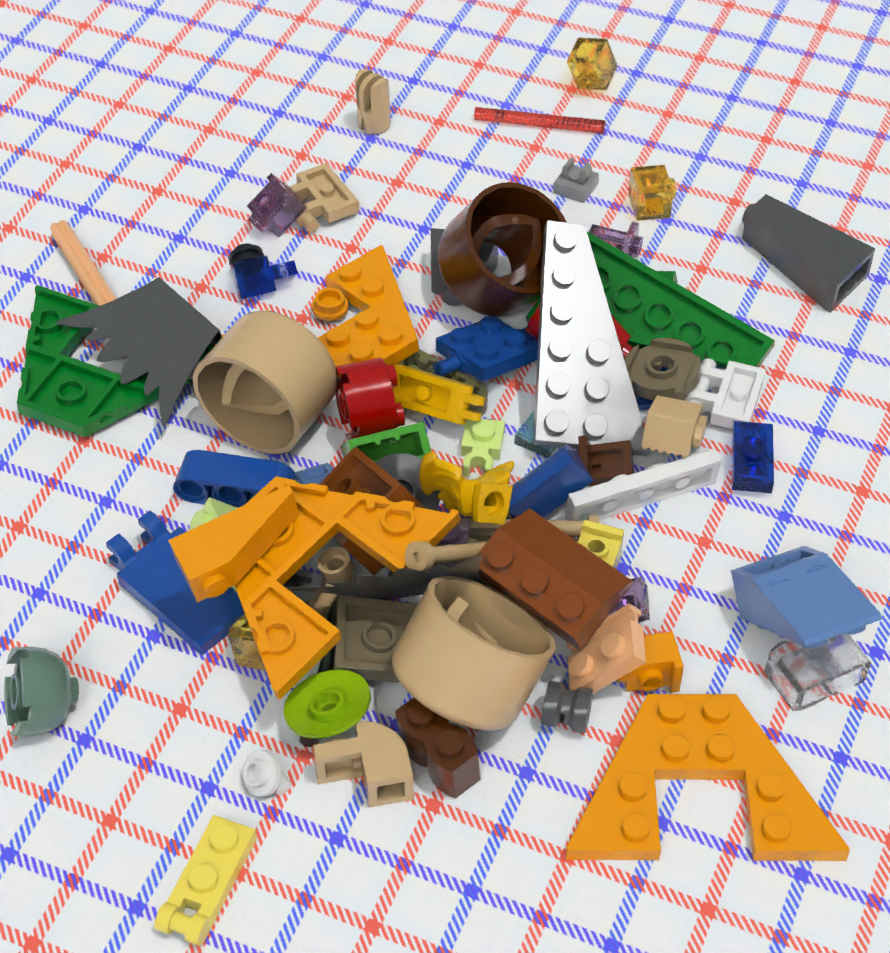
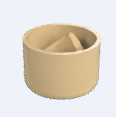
[193,311,338,454]
[392,576,556,731]

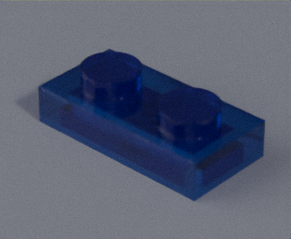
[732,421,774,493]

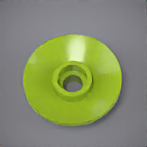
[283,670,371,739]

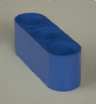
[173,450,296,508]

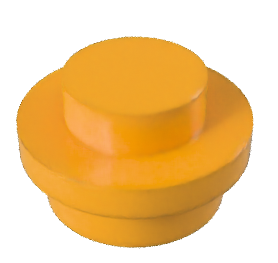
[312,288,348,321]

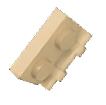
[275,163,359,232]

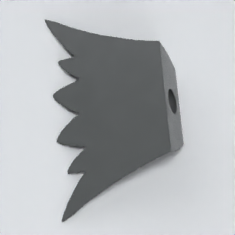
[55,277,222,426]
[285,544,485,600]

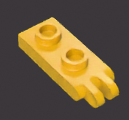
[393,365,486,425]

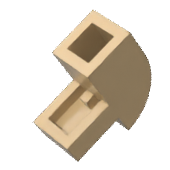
[313,721,414,808]

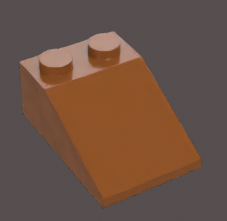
[319,446,426,576]

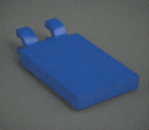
[106,510,247,655]

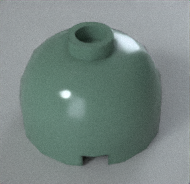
[4,647,79,736]

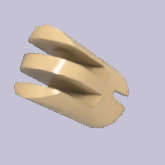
[355,69,391,134]

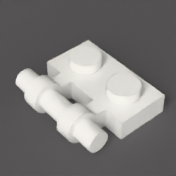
[685,358,766,432]

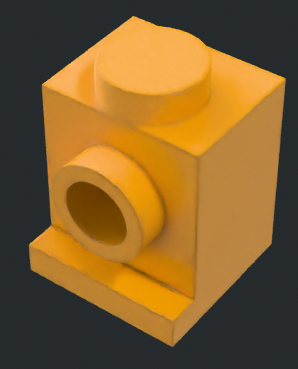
[617,631,684,693]

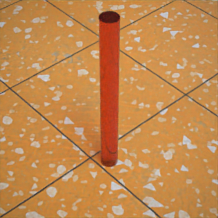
[474,107,606,134]

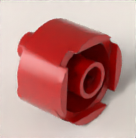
[335,357,405,440]

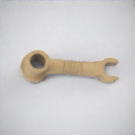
[312,547,356,618]

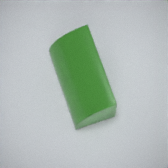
[341,422,431,462]

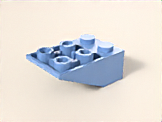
[731,546,882,648]

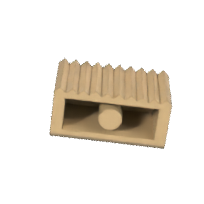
[641,395,708,458]

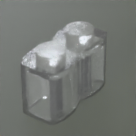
[764,634,871,711]

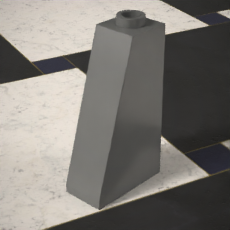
[742,194,875,313]

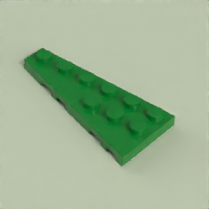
[526,232,775,369]

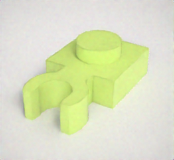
[461,419,505,478]

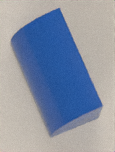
[509,444,594,518]

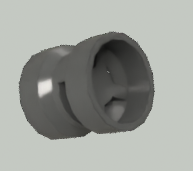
[541,681,593,733]

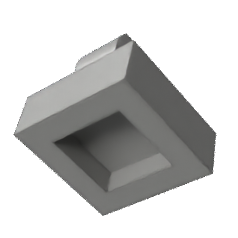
[553,157,599,203]

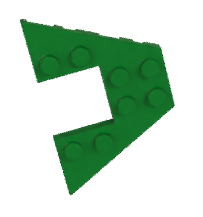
[17,285,215,437]

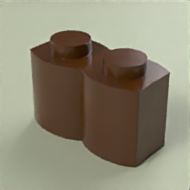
[395,697,480,798]

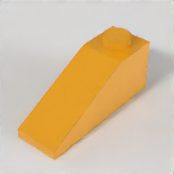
[169,485,299,603]

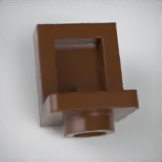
[575,435,634,487]

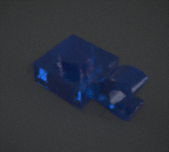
[230,256,298,300]

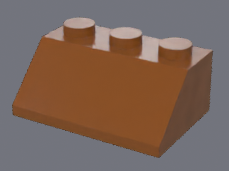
[476,509,633,652]

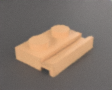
[567,604,646,694]

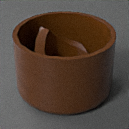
[438,182,567,317]

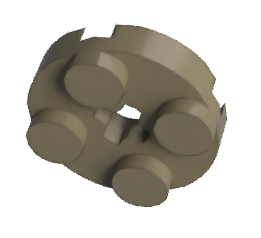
[625,338,701,401]

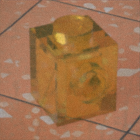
[567,38,618,90]
[628,165,676,221]

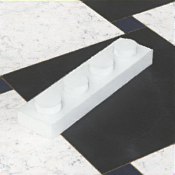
[565,448,722,521]

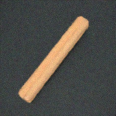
[50,220,117,306]

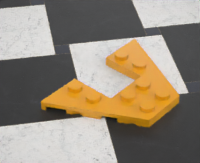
[213,245,419,380]
[234,476,460,700]
[566,694,850,861]

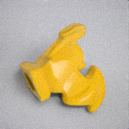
[419,451,514,525]

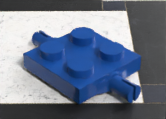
[433,316,538,382]

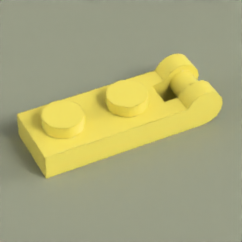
[154,815,257,946]

